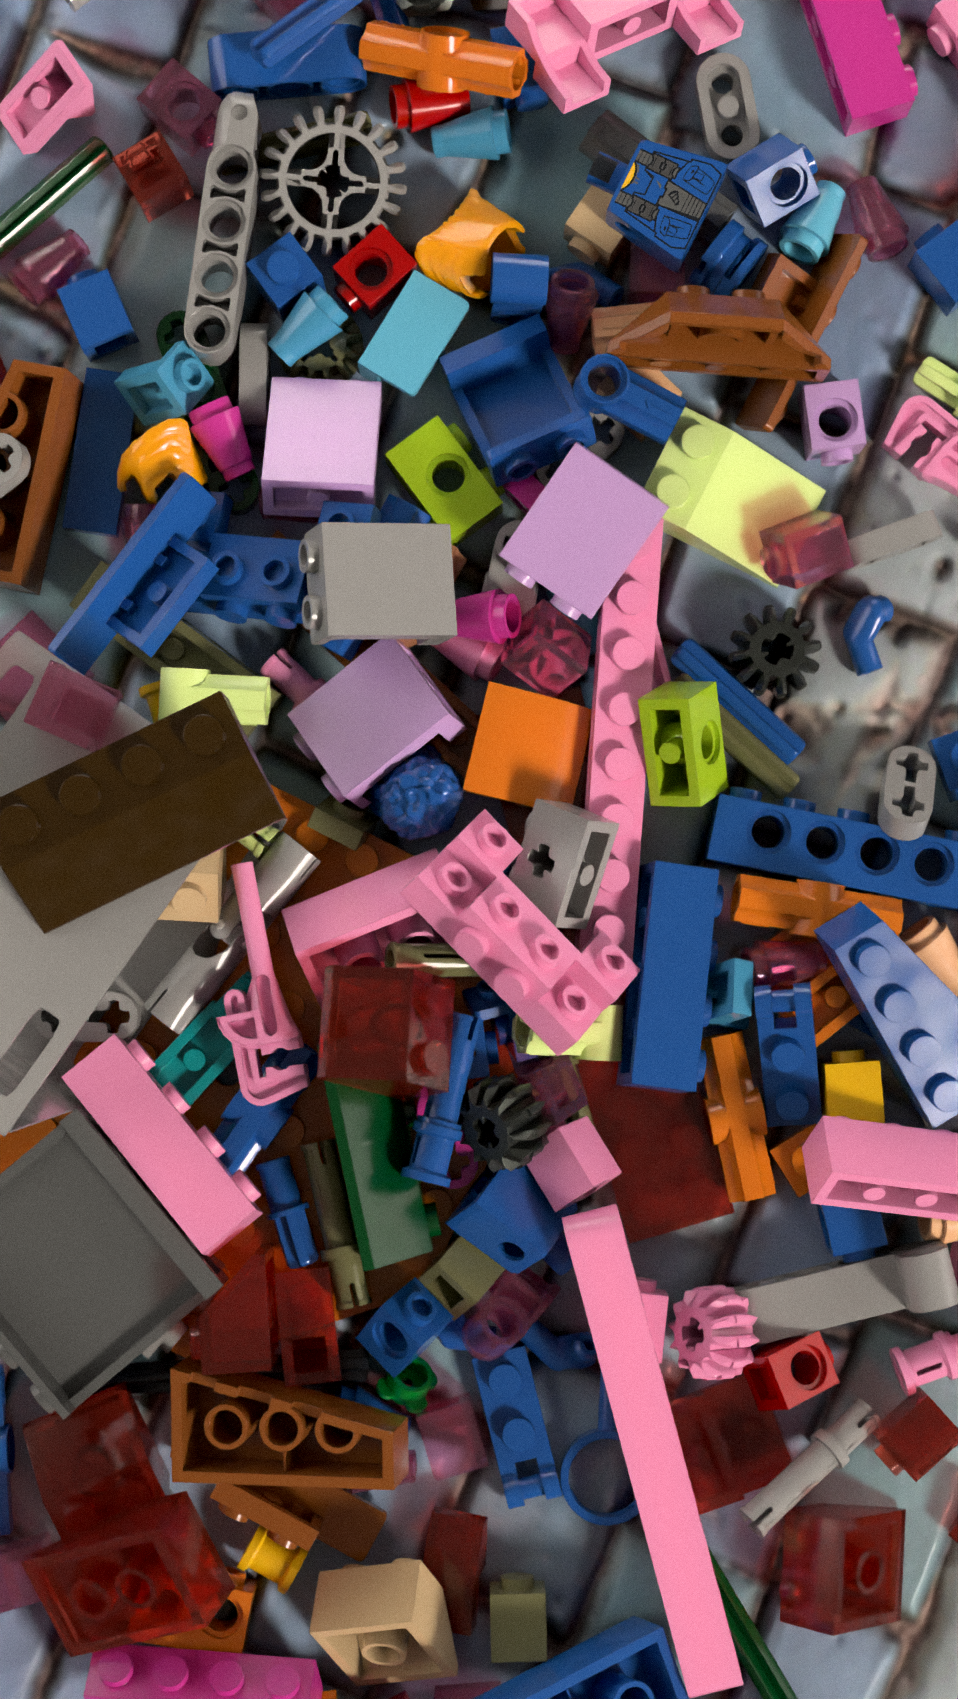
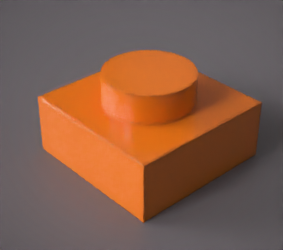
[767,1124,817,1198]

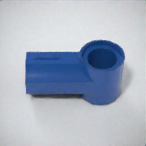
[573,353,687,445]

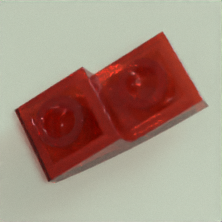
[423,1506,488,1636]

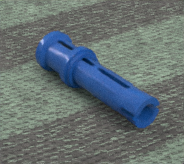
[400,1011,483,1188]

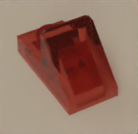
[273,1267,342,1387]

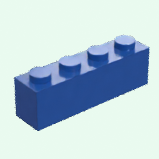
[616,860,724,1093]

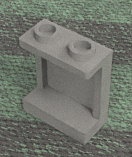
[298,522,458,645]

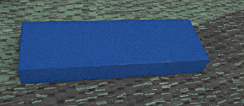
[62,367,137,538]

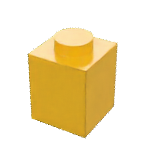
[818,1049,885,1123]

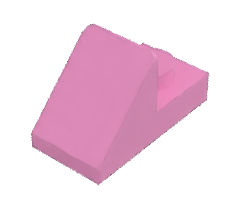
[0,40,95,155]

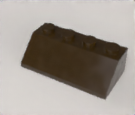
[0,691,286,934]

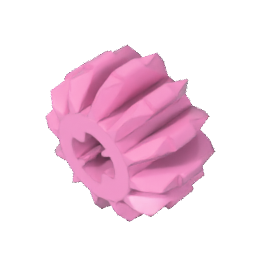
[668,1285,760,1381]

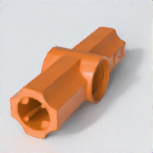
[359,20,529,99]
[729,874,904,939]
[701,1030,776,1203]

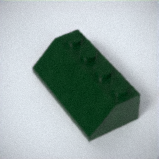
[317,1028,442,1271]

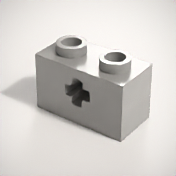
[508,798,620,929]

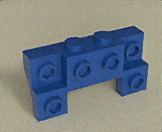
[186,491,382,629]

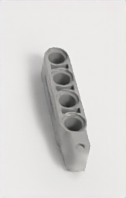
[184,91,263,366]

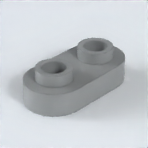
[695,53,760,164]

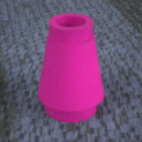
[188,395,256,482]
[455,588,521,644]

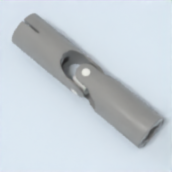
[143,831,321,1034]

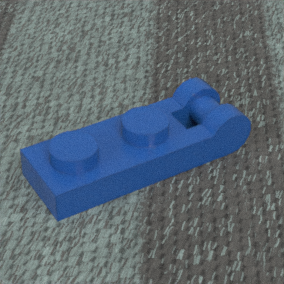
[754,982,822,1127]
[471,1343,563,1509]

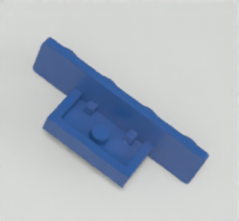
[48,472,219,675]

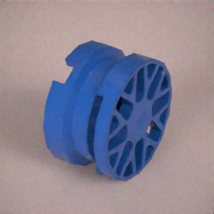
[688,219,769,296]

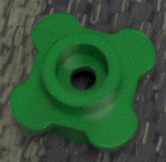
[376,1356,438,1414]

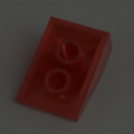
[21,1491,235,1657]

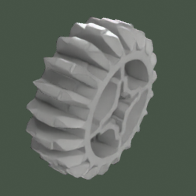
[259,105,407,257]

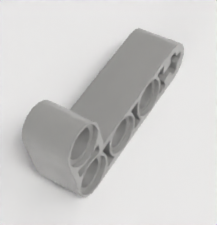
[734,1240,958,1345]

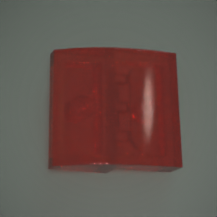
[670,1372,794,1515]

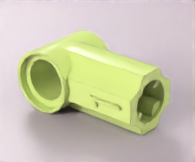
[158,667,271,726]
[512,1005,624,1061]

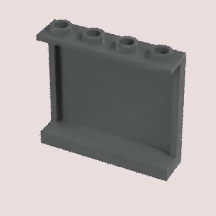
[0,1106,229,1420]

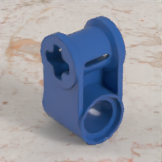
[490,252,549,326]

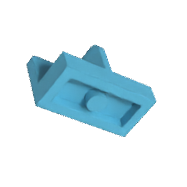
[357,270,469,397]

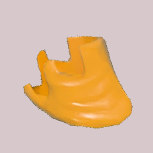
[414,188,526,299]
[117,418,208,504]

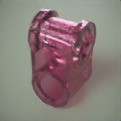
[462,1267,561,1361]

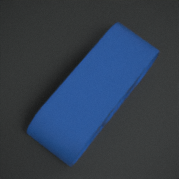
[207,24,368,102]

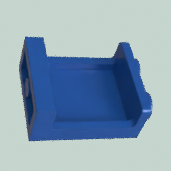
[439,313,597,487]

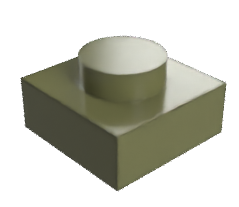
[307,794,380,851]

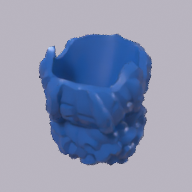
[367,744,464,841]

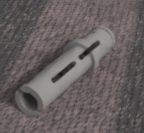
[738,1398,882,1538]

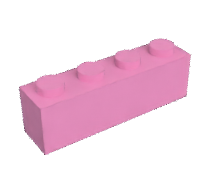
[61,1034,263,1257]
[802,1116,958,1221]

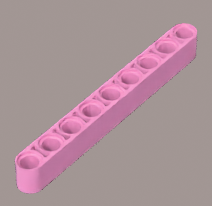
[562,1204,744,1699]

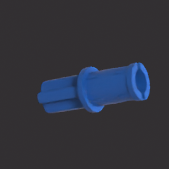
[255,1155,319,1269]

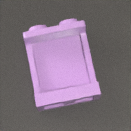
[261,377,382,517]
[499,442,670,620]
[287,639,467,809]

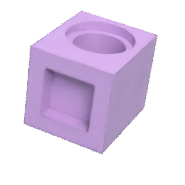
[797,378,867,467]

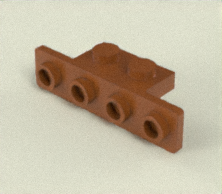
[735,234,868,433]
[170,1453,387,1562]

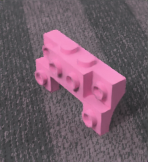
[505,0,744,114]
[400,809,641,1056]

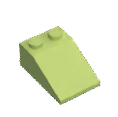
[644,407,826,588]

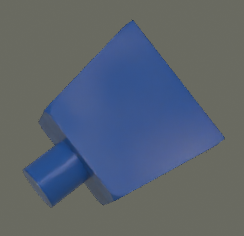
[446,1164,577,1276]

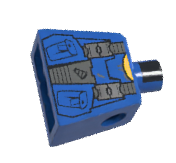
[586,140,728,273]

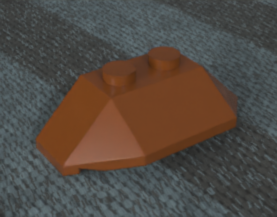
[605,285,831,383]

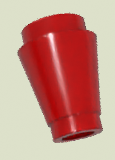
[389,78,471,134]

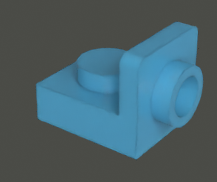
[113,340,214,426]
[706,958,755,1031]

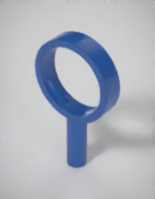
[560,1368,639,1526]

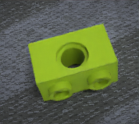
[385,415,505,546]
[638,681,728,807]

